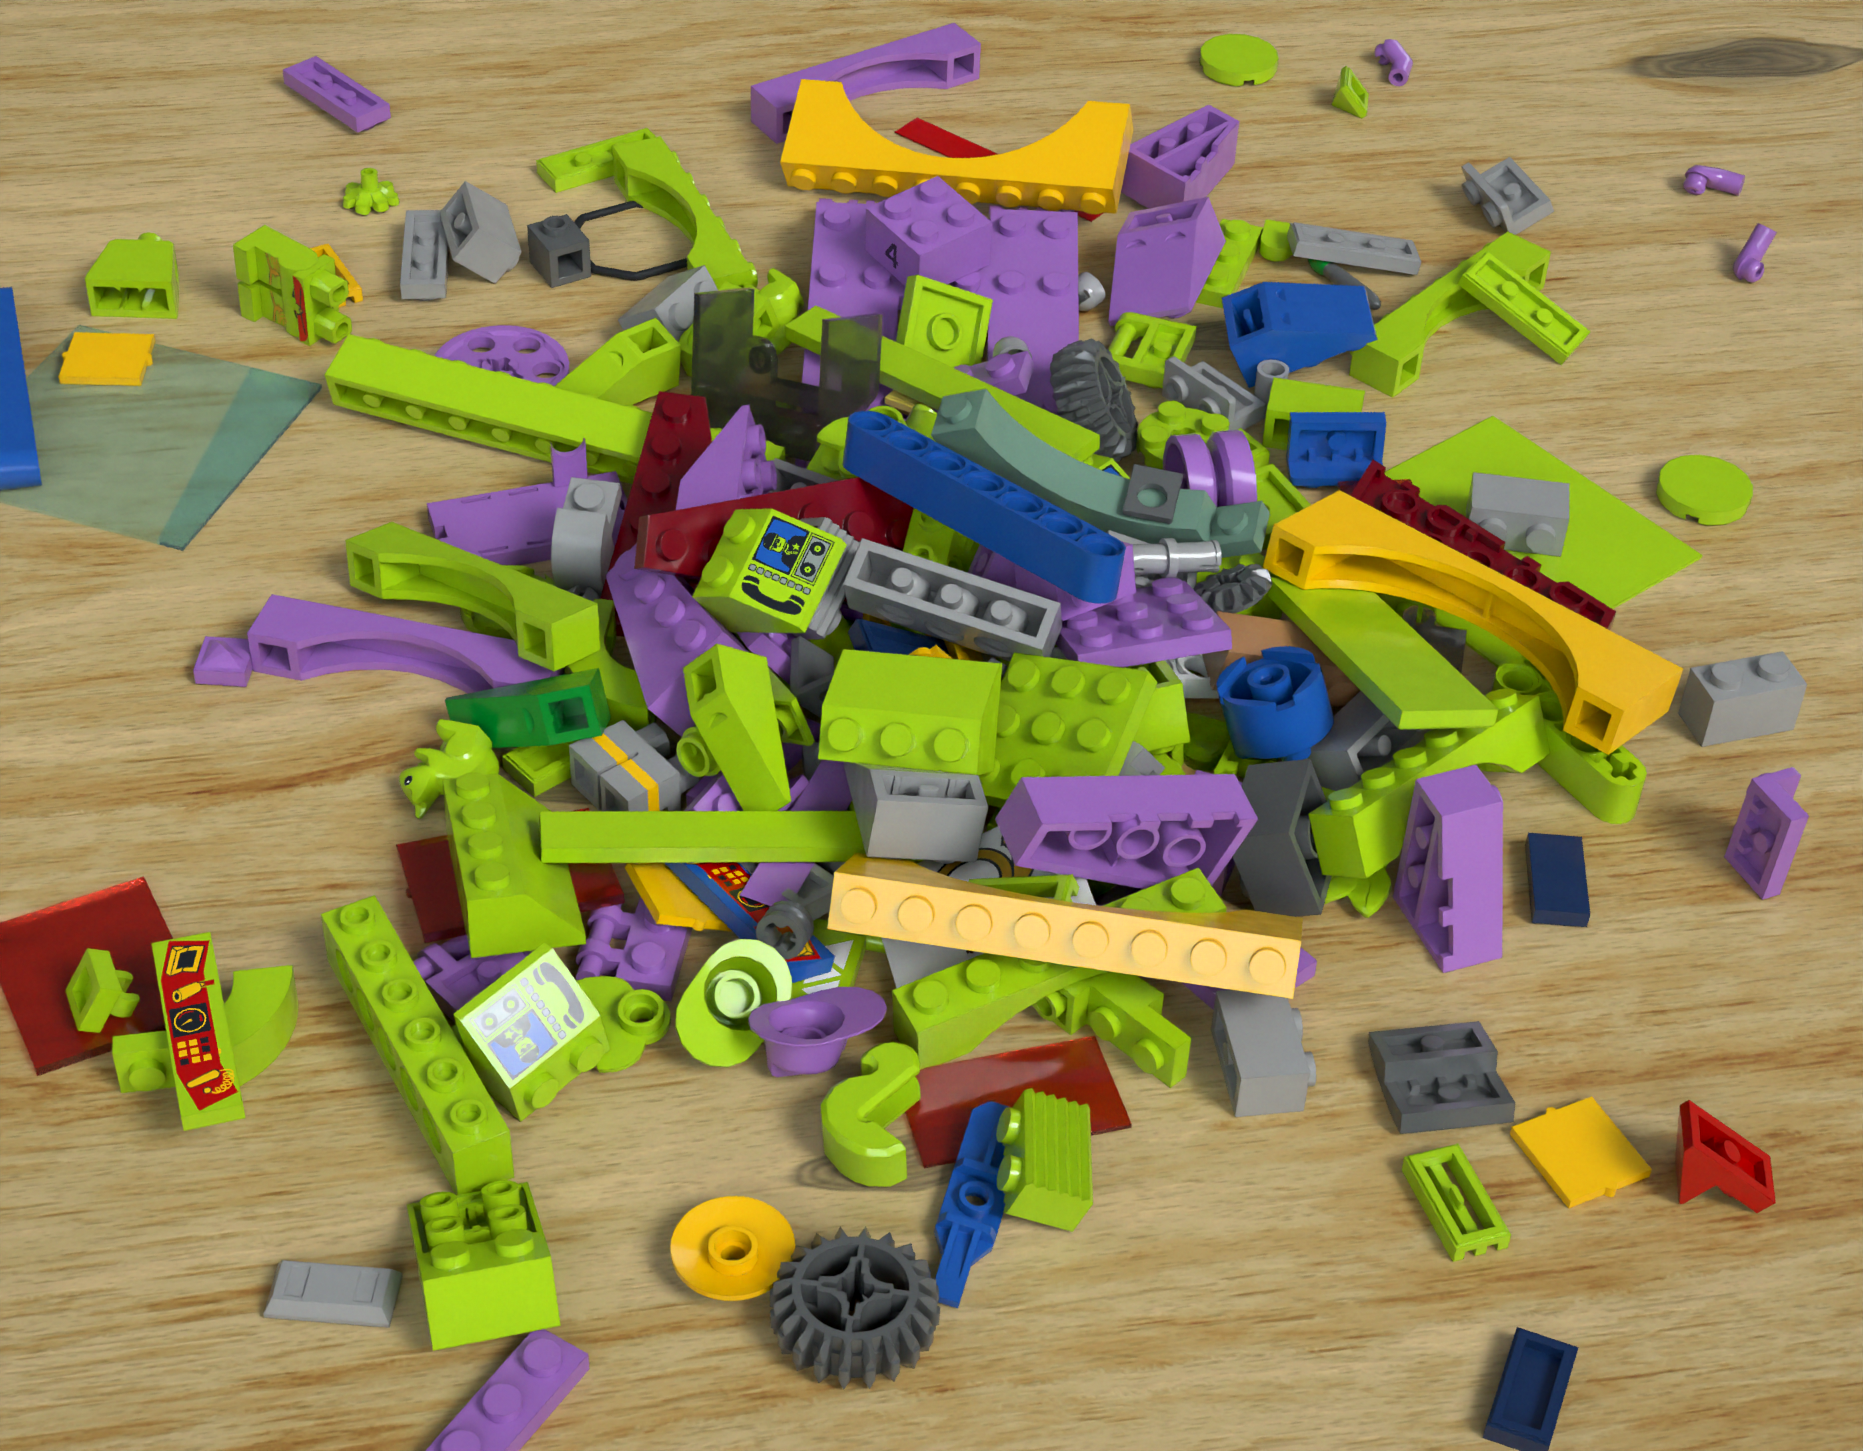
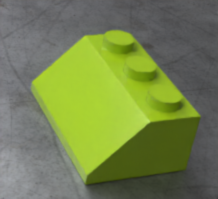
[818,649,1002,775]

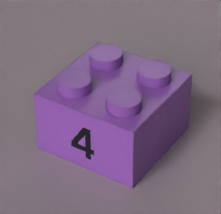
[865,176,992,286]

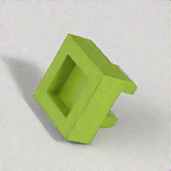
[65,948,140,1033]

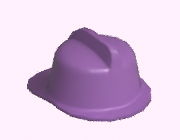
[748,987,887,1077]

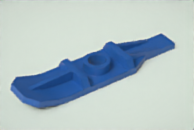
[934,1101,1008,1309]

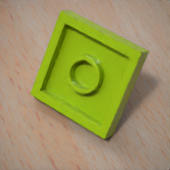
[896,275,993,368]

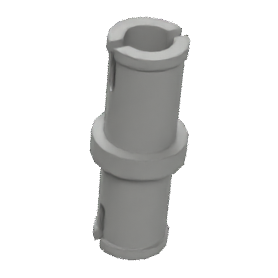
[1133,538,1222,578]

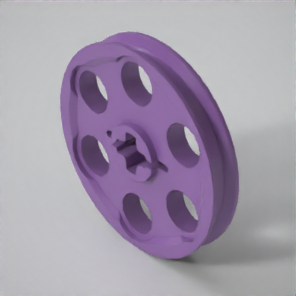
[434,325,569,386]

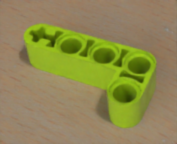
[1491,656,1647,824]

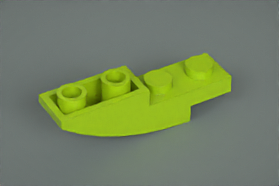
[1032,972,1191,1088]

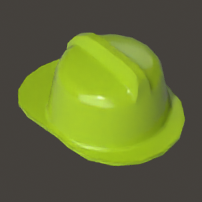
[675,939,792,1068]

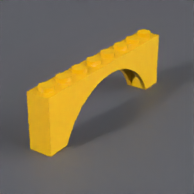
[780,79,1134,214]
[1262,490,1684,755]
[827,853,1303,999]

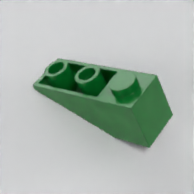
[445,668,611,748]

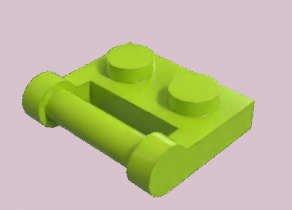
[1108,312,1197,389]

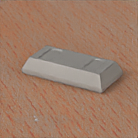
[264,1260,402,1328]

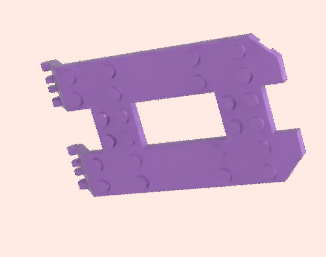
[795,198,1079,469]

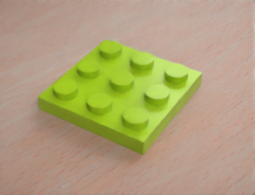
[978,652,1158,807]

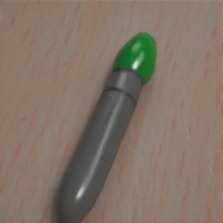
[1308,259,1381,310]

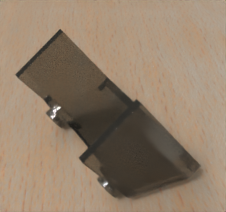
[691,288,883,461]

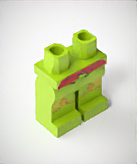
[233,225,352,346]

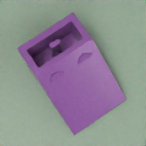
[1108,197,1226,326]
[676,405,777,583]

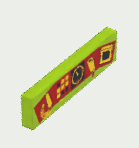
[151,932,246,1131]

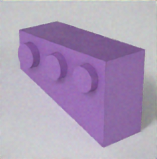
[1121,105,1239,208]
[1393,765,1503,973]

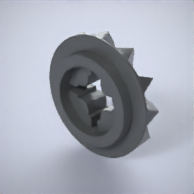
[1193,564,1272,613]

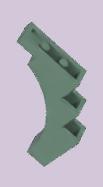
[931,389,1270,558]

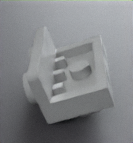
[1461,157,1554,235]
[1162,356,1267,430]

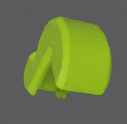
[820,1042,921,1187]

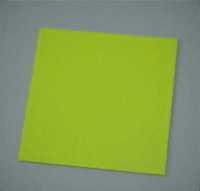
[1385,416,1703,668]

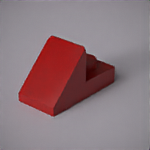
[1675,1100,1776,1213]

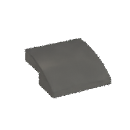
[1368,1021,1515,1134]

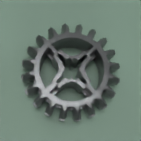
[1050,338,1138,462]
[770,1226,940,1390]

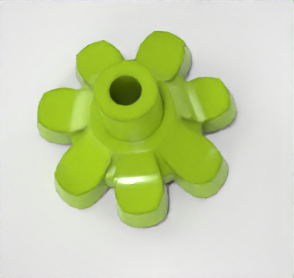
[342,168,400,215]

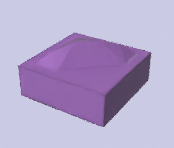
[193,636,253,687]

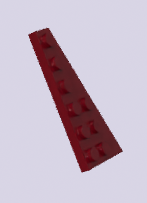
[600,391,712,637]
[1350,459,1616,630]
[634,477,914,605]

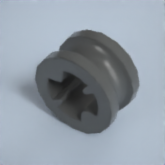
[756,900,814,959]

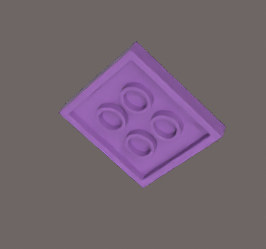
[1056,578,1232,667]

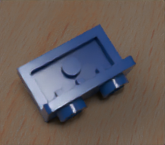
[1286,412,1387,488]

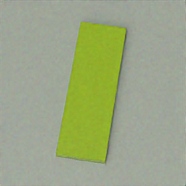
[1266,577,1499,730]

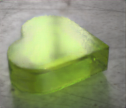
[1184,713,1230,772]

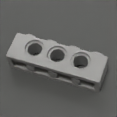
[843,538,1062,662]

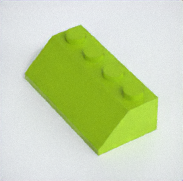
[443,773,586,958]

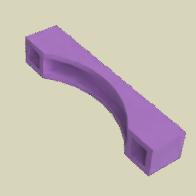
[751,23,981,144]
[247,594,565,694]

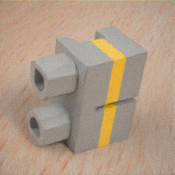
[569,720,699,811]

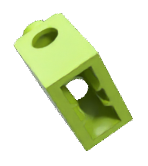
[85,232,179,319]

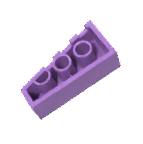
[606,543,749,737]
[995,774,1258,889]

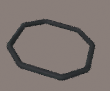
[574,201,687,281]

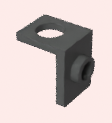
[1123,464,1183,524]
[790,636,834,718]

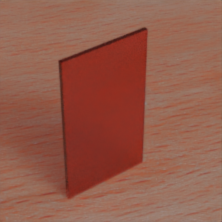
[905,1036,1132,1169]

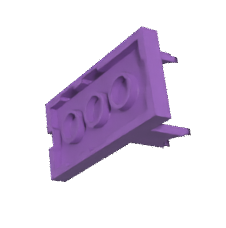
[427,438,628,565]

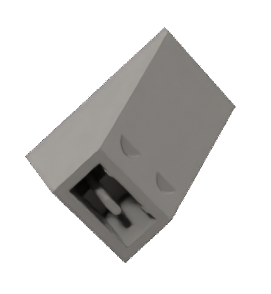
[844,762,988,864]

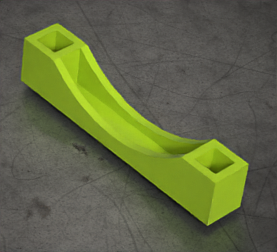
[613,136,758,290]
[1349,231,1551,398]
[345,522,600,672]
[1308,688,1551,878]
[892,867,1227,1073]

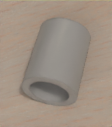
[1254,359,1289,411]

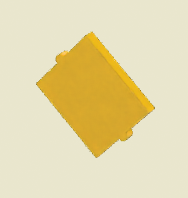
[58,332,156,386]
[625,863,733,932]
[1510,1096,1652,1209]

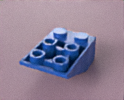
[1222,282,1378,388]

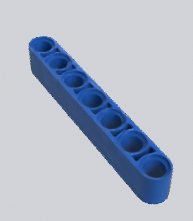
[0,287,42,491]
[842,411,1126,604]

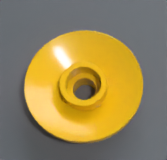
[670,1196,795,1301]

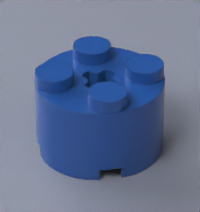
[1216,646,1334,762]

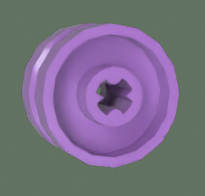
[1163,430,1257,507]

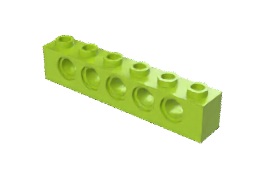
[321,895,514,1195]

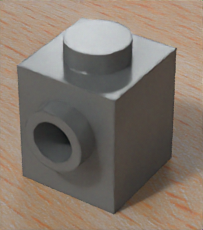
[527,214,591,288]

